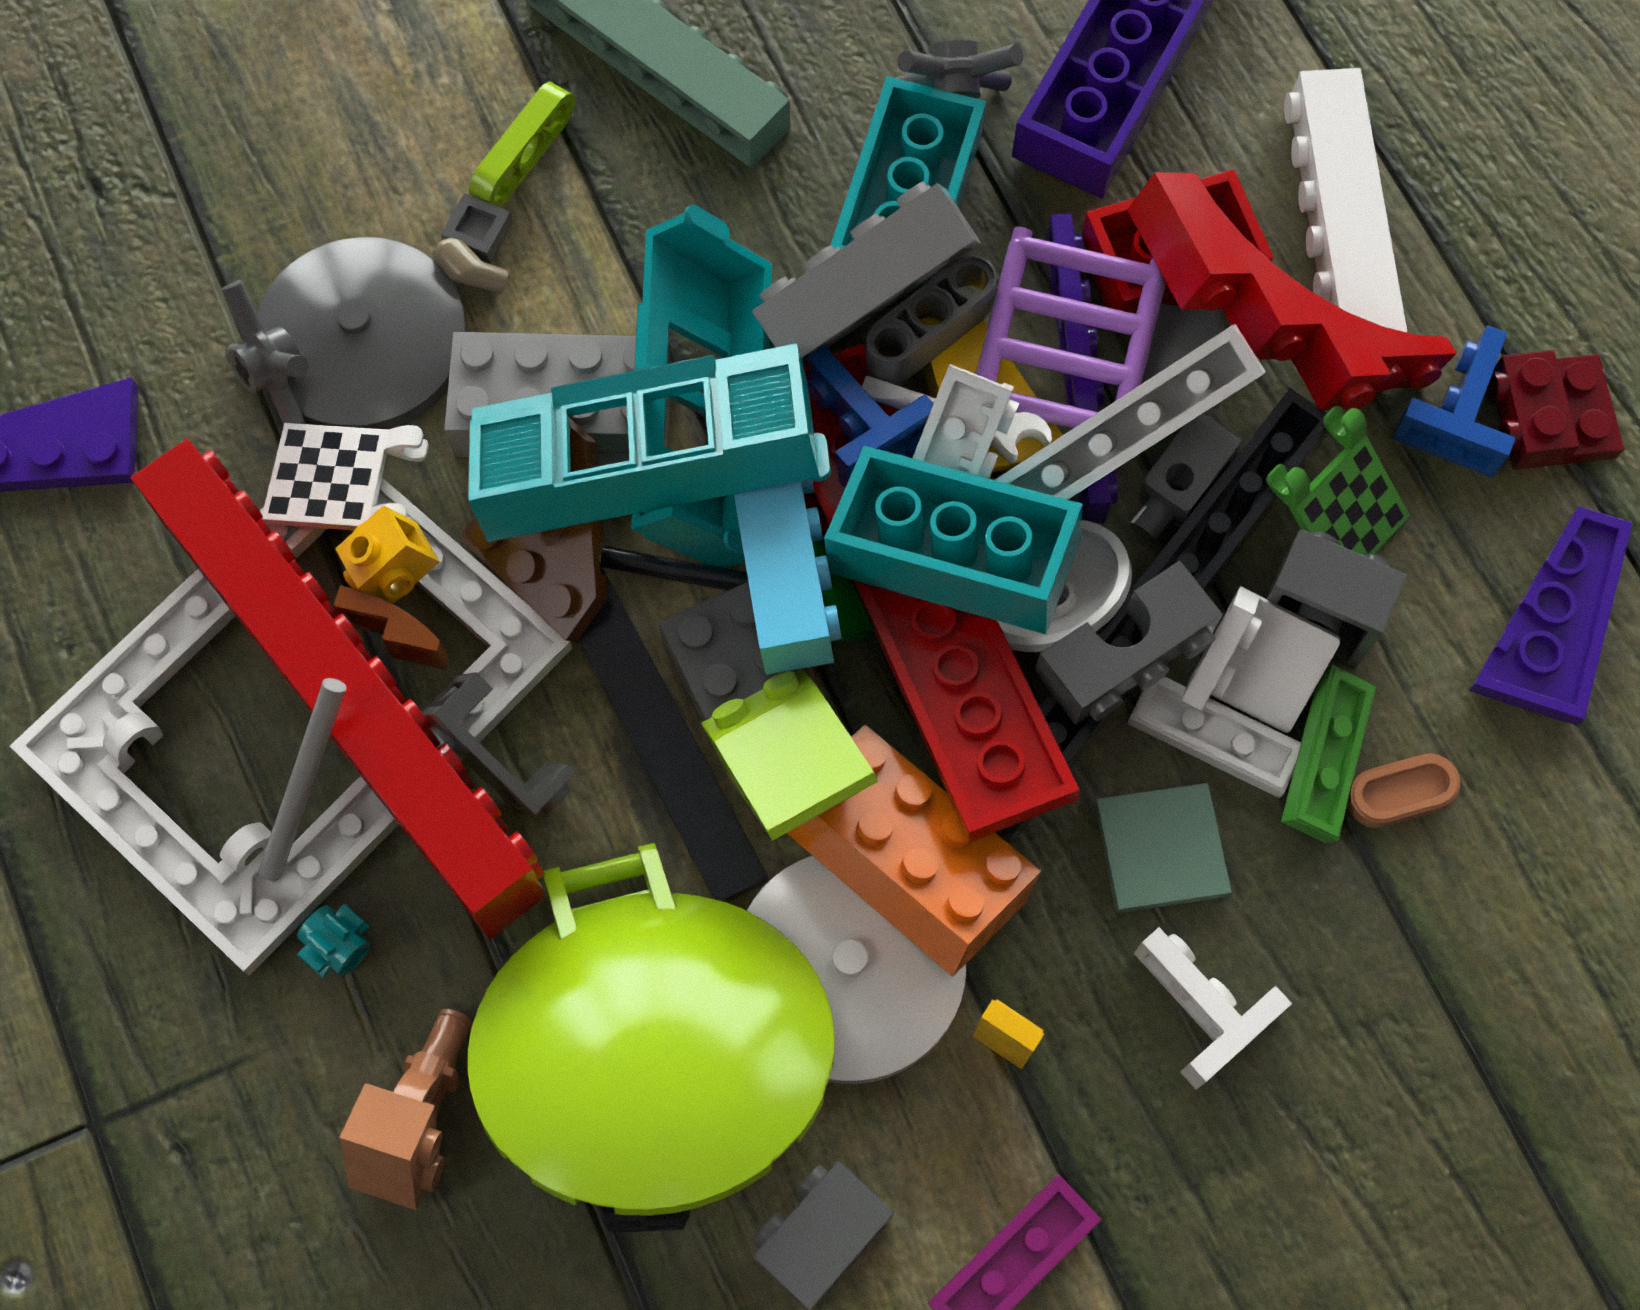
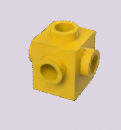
[335,505,440,604]

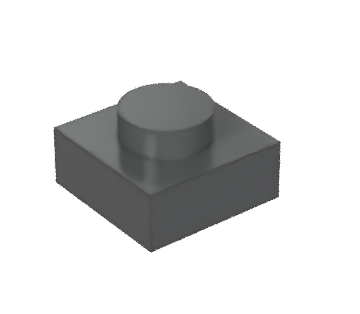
[441,193,513,263]

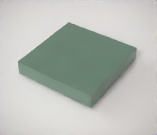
[1094,783,1232,914]

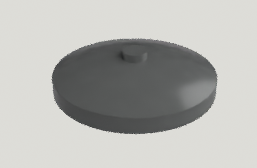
[257,237,468,430]

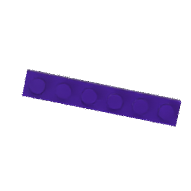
[1046,213,1118,524]

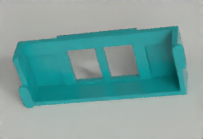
[631,204,772,568]
[468,343,831,542]

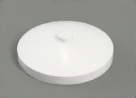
[747,856,966,1084]

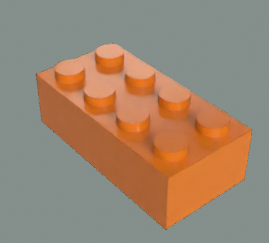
[787,724,1041,977]

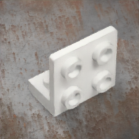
[1181,586,1340,733]

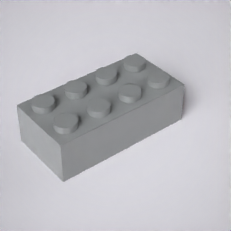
[752,181,981,364]
[444,332,672,457]

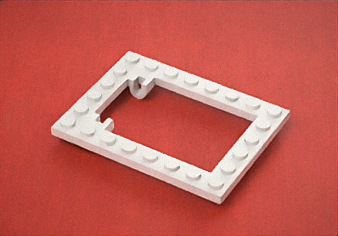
[10,478,572,976]

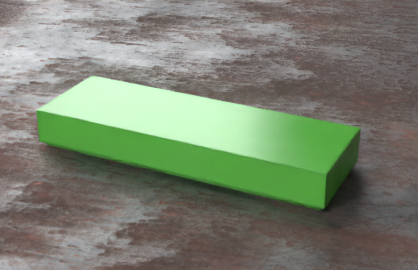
[1281,664,1376,843]

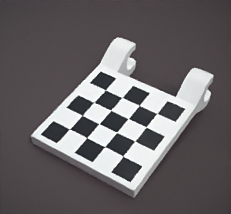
[262,423,429,530]

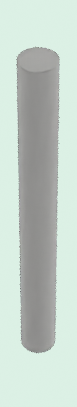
[259,678,346,881]

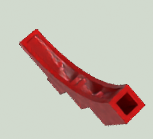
[1127,172,1457,411]

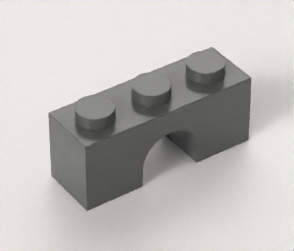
[1034,561,1223,726]

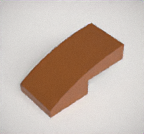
[333,585,449,670]

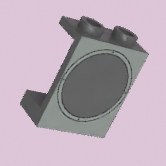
[421,672,576,815]

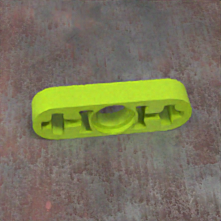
[469,82,575,207]

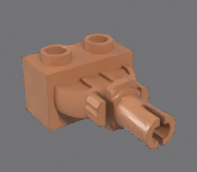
[339,1009,472,1210]

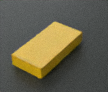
[972,999,1044,1069]

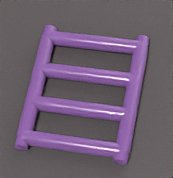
[976,227,1166,429]

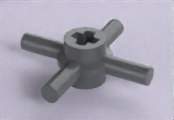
[895,39,1023,99]
[221,281,309,425]

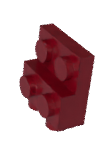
[1487,350,1625,470]

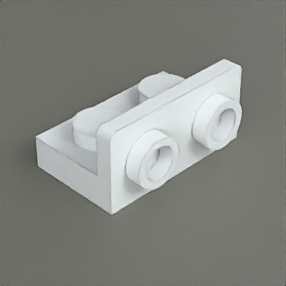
[913,364,1019,479]

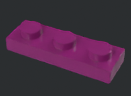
[927,1174,1102,1310]

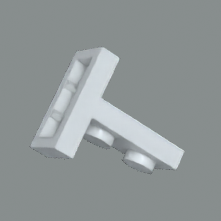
[1134,927,1292,1090]

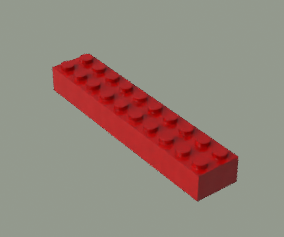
[130,438,546,940]

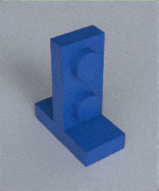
[1391,325,1515,478]
[807,346,934,488]

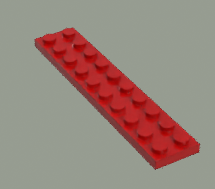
[803,344,1080,842]

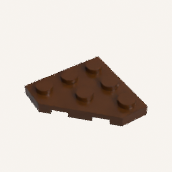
[459,418,608,641]

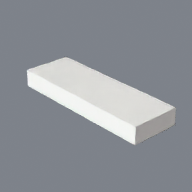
[1127,676,1301,798]

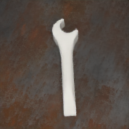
[862,376,1052,463]

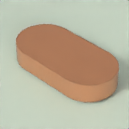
[1347,754,1460,828]

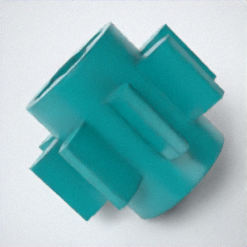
[297,904,371,978]

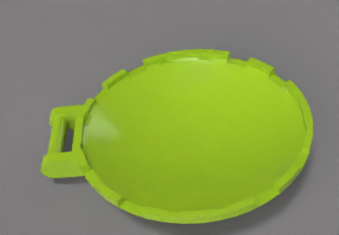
[468,843,835,1216]

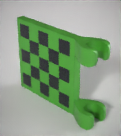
[1266,406,1410,555]

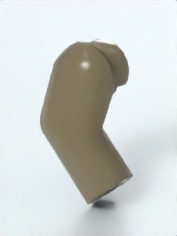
[434,238,508,294]

